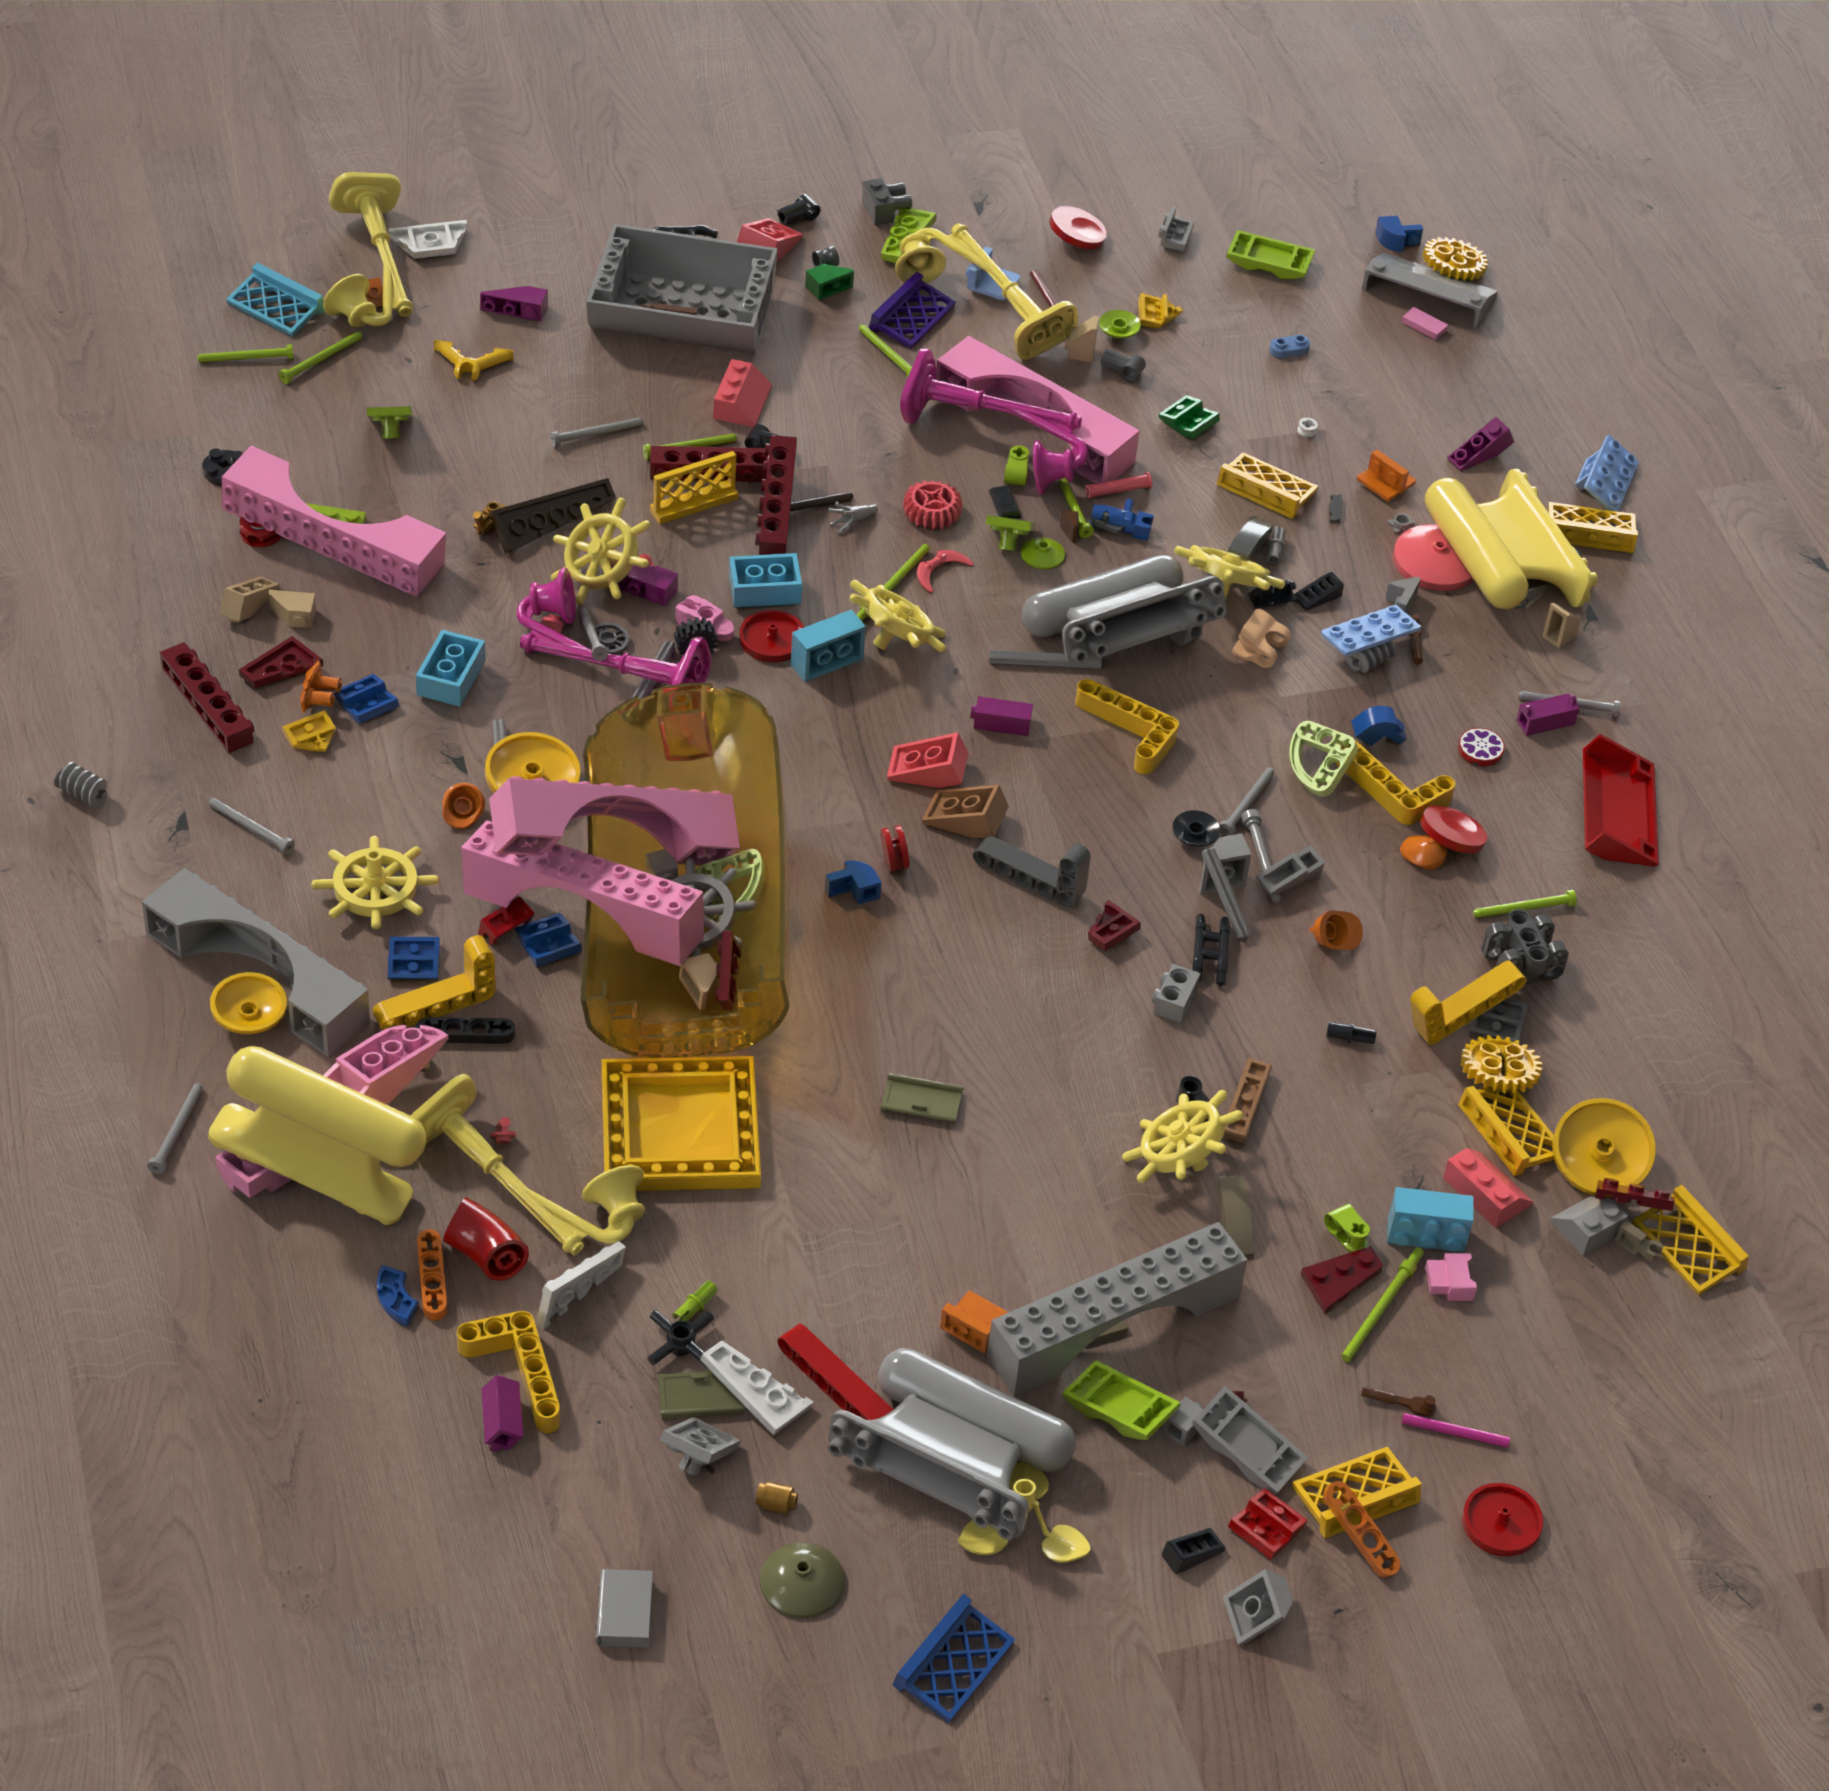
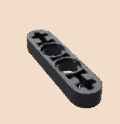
[416,1017,515,1044]

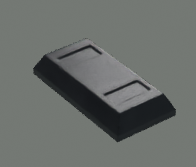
[989,485,1022,519]

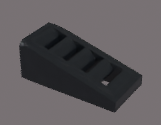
[1294,572,1344,611]
[1162,1528,1226,1574]

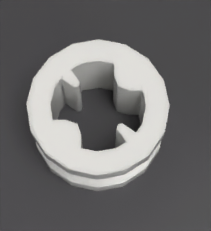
[1297,418,1318,437]

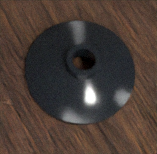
[1172,810,1220,847]

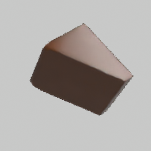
[1060,510,1079,542]

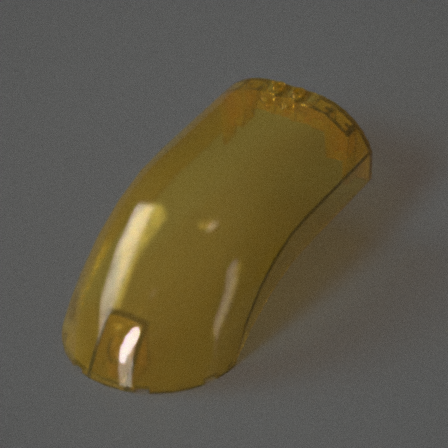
[581,683,790,1058]

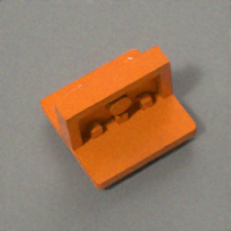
[1357,449,1416,501]

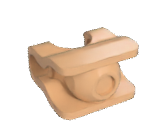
[1232,609,1291,668]

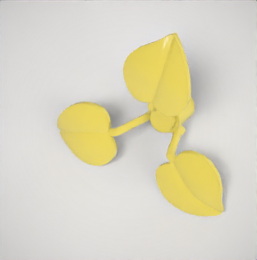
[958,1461,1090,1563]

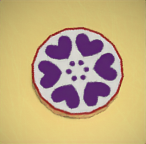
[1458,728,1505,766]

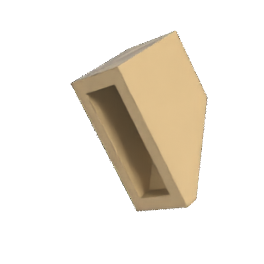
[1065,316,1099,362]
[269,590,316,629]
[1542,602,1581,649]
[679,953,718,1010]

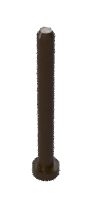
[759,492,853,514]

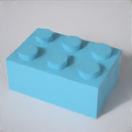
[729,553,802,608]
[791,609,866,682]
[416,630,486,707]
[1387,1187,1473,1252]

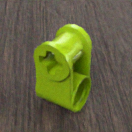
[1004,445,1029,486]
[1324,1204,1370,1252]

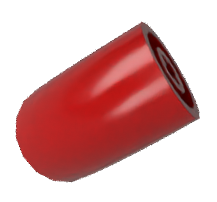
[442,1197,529,1281]

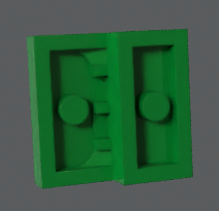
[1159,395,1220,439]

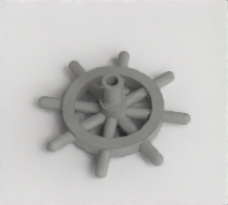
[650,858,757,959]

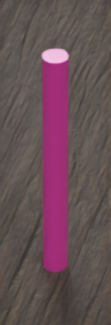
[1401,1413,1510,1448]

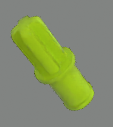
[672,1280,718,1322]

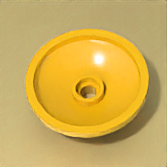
[210,972,287,1034]

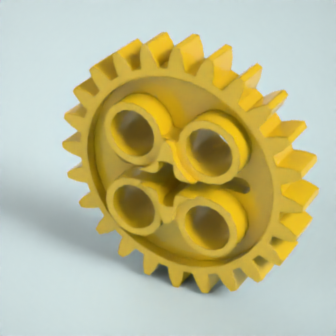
[1422,237,1488,281]
[1460,1035,1542,1094]

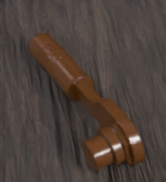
[1409,613,1423,665]
[1360,1386,1437,1417]

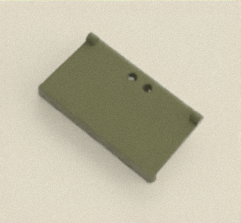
[880,1073,964,1124]
[658,1371,745,1420]

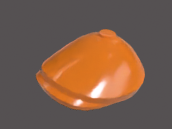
[442,783,485,829]
[1400,835,1448,870]

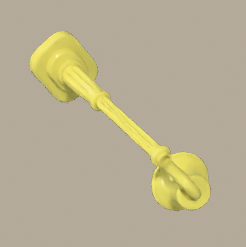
[323,172,413,328]
[895,223,1078,360]
[411,1074,645,1255]

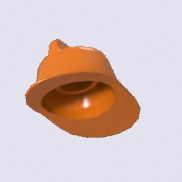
[1309,910,1363,951]

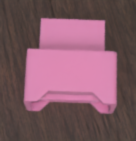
[1425,1253,1477,1301]

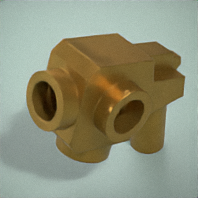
[473,501,506,535]

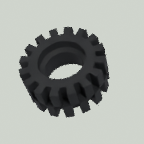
[674,617,718,655]

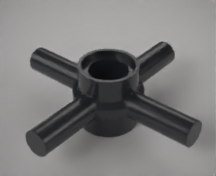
[648,1310,714,1367]

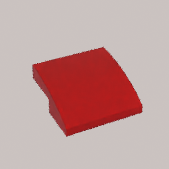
[1228,1488,1308,1559]

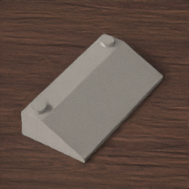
[1362,253,1498,328]

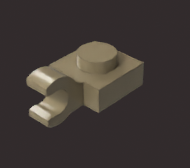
[1615,1220,1664,1262]

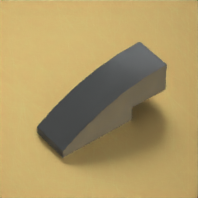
[1227,518,1274,560]

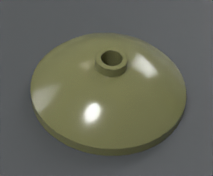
[760,1542,844,1618]

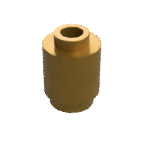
[755,1482,798,1515]

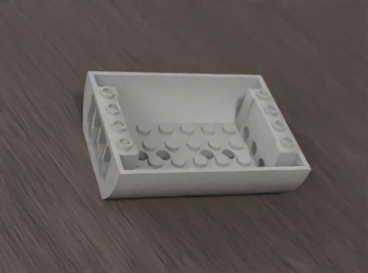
[586,224,778,353]

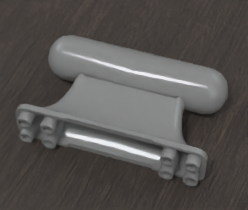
[1021,555,1226,665]
[828,1348,1076,1540]

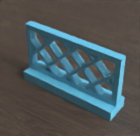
[226,262,325,337]

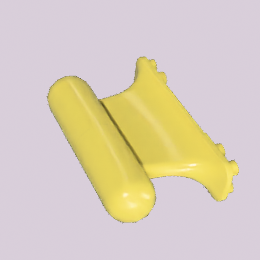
[1424,469,1598,610]
[208,1046,426,1225]

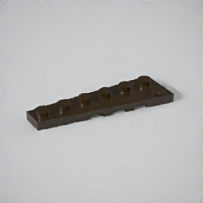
[489,478,616,554]

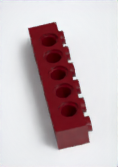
[755,435,797,555]
[650,446,769,482]
[159,642,255,754]

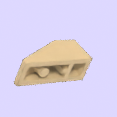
[219,576,280,623]

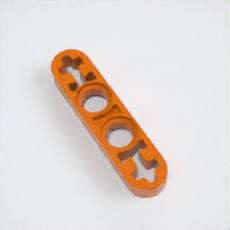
[417,1229,447,1321]
[1323,1481,1400,1578]

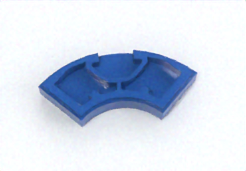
[377,1265,419,1327]

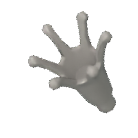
[828,502,878,535]

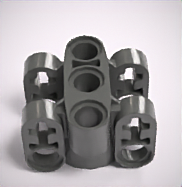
[1481,909,1569,984]

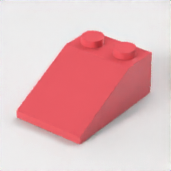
[737,218,803,262]
[887,733,969,788]

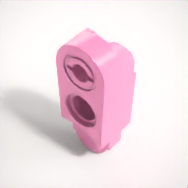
[675,595,734,641]

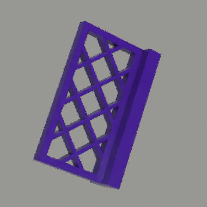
[868,271,956,349]

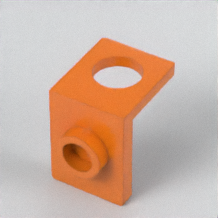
[366,277,383,307]

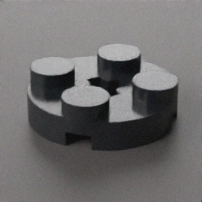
[202,448,243,486]

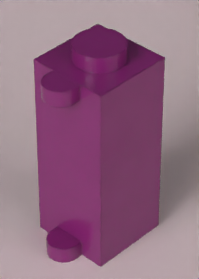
[1516,693,1579,736]
[970,696,1033,736]
[481,1375,523,1452]

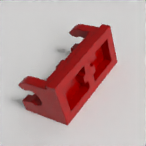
[478,896,535,946]

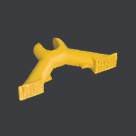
[434,340,514,381]

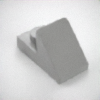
[1385,577,1421,614]

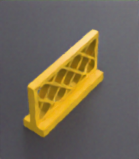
[650,451,739,524]
[1217,453,1318,519]
[1548,502,1638,553]
[1458,1086,1554,1177]
[1632,1184,1749,1296]
[1292,1446,1422,1538]

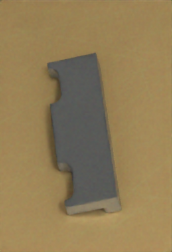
[1329,494,1342,523]

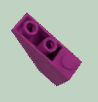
[480,286,548,321]
[1447,417,1514,471]
[611,566,678,606]

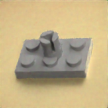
[660,1417,741,1475]

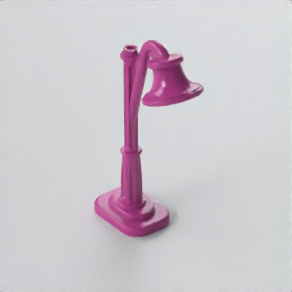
[900,348,1088,496]
[516,567,711,719]

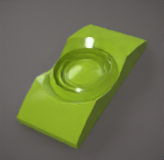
[1226,230,1315,279]
[1062,1360,1181,1440]

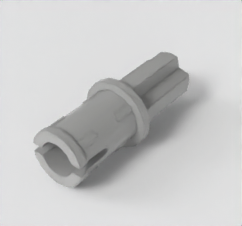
[1266,526,1286,565]

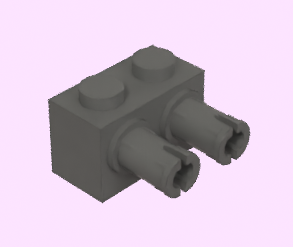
[862,178,912,225]

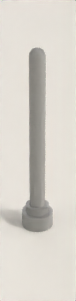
[1241,809,1281,903]

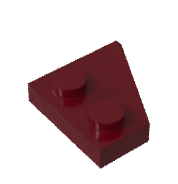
[1088,900,1141,951]

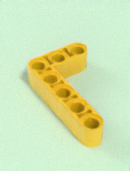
[1075,679,1179,774]
[1335,740,1456,825]
[372,935,496,1031]
[1410,960,1527,1045]
[457,1311,560,1433]

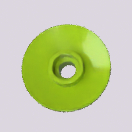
[1099,310,1141,338]
[1021,537,1065,569]

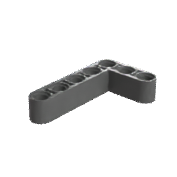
[973,836,1091,908]

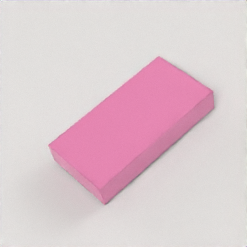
[1402,307,1448,340]

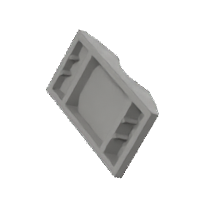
[1192,1386,1308,1495]

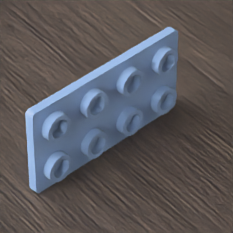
[1575,435,1639,512]
[1321,605,1421,656]

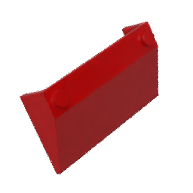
[1582,734,1659,867]

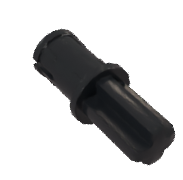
[1326,1021,1377,1044]

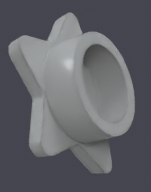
[1387,513,1415,534]

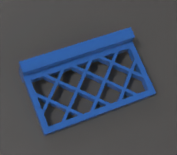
[892,1593,1015,1723]

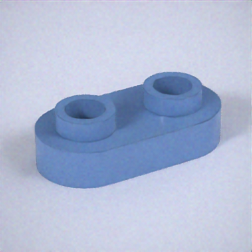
[1269,334,1310,358]

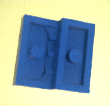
[333,673,399,724]
[515,913,582,967]
[388,937,440,980]

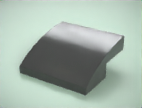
[1469,999,1528,1042]

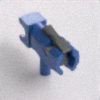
[1090,498,1154,541]

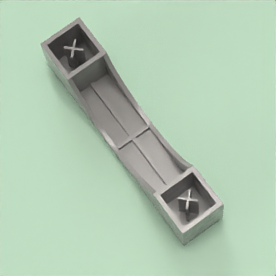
[142,868,370,1058]
[987,1222,1248,1397]

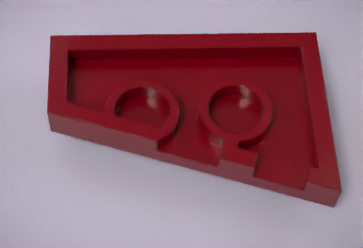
[239,636,323,688]
[715,931,742,1010]
[1595,1178,1675,1211]
[1300,1246,1383,1314]

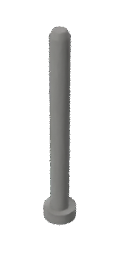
[550,417,643,447]
[579,608,608,661]
[1518,691,1620,717]
[1219,768,1274,836]
[209,798,295,855]
[147,1083,203,1174]

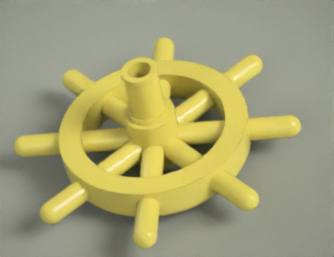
[551,498,651,605]
[1174,545,1285,600]
[849,580,946,652]
[311,836,439,930]
[1122,1090,1243,1183]

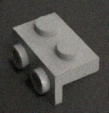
[1158,207,1194,251]

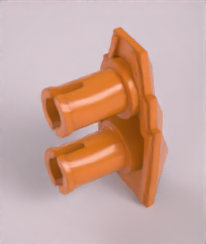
[300,661,342,713]

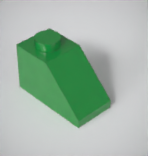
[805,264,854,300]

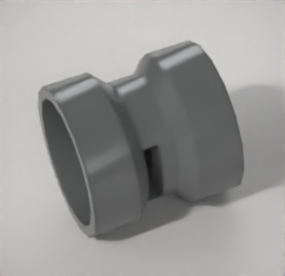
[812,246,839,267]

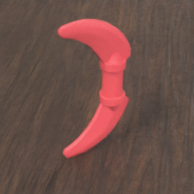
[917,550,973,593]

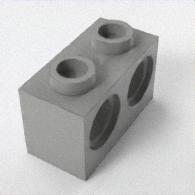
[1152,964,1200,1023]

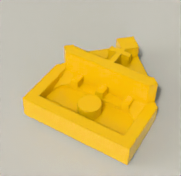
[1138,293,1183,328]
[282,710,336,752]

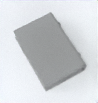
[595,1569,653,1648]

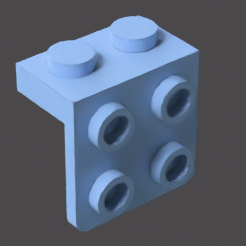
[966,246,1020,300]

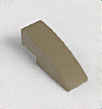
[1216,1176,1255,1257]

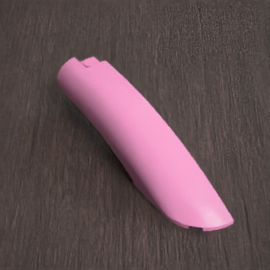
[215,1025,449,1198]

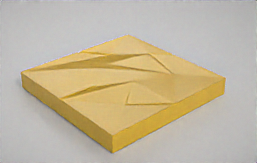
[601,1056,761,1191]

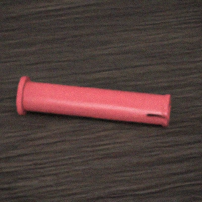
[1085,472,1152,499]

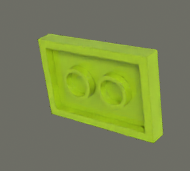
[367,406,413,439]
[986,515,1036,551]

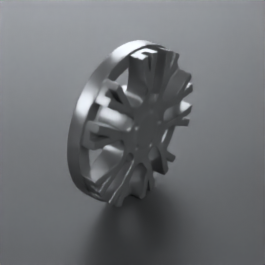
[586,622,629,656]

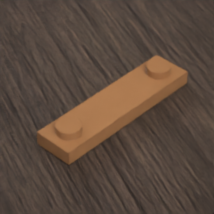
[1223,1058,1272,1144]

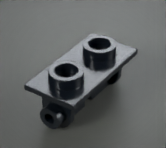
[1247,579,1297,609]

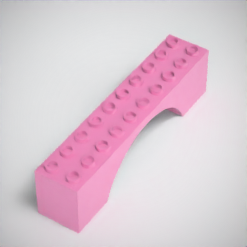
[935,336,1140,484]
[222,446,446,597]
[489,776,740,866]
[461,820,704,966]

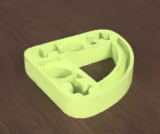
[1290,721,1358,797]
[695,849,765,923]

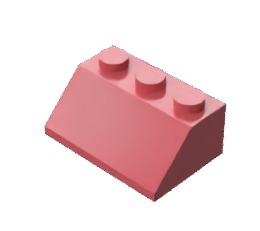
[713,359,772,427]
[1443,1148,1533,1228]

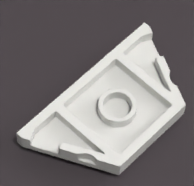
[388,220,467,259]

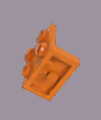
[940,1291,1009,1354]

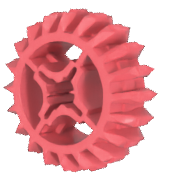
[903,479,963,531]

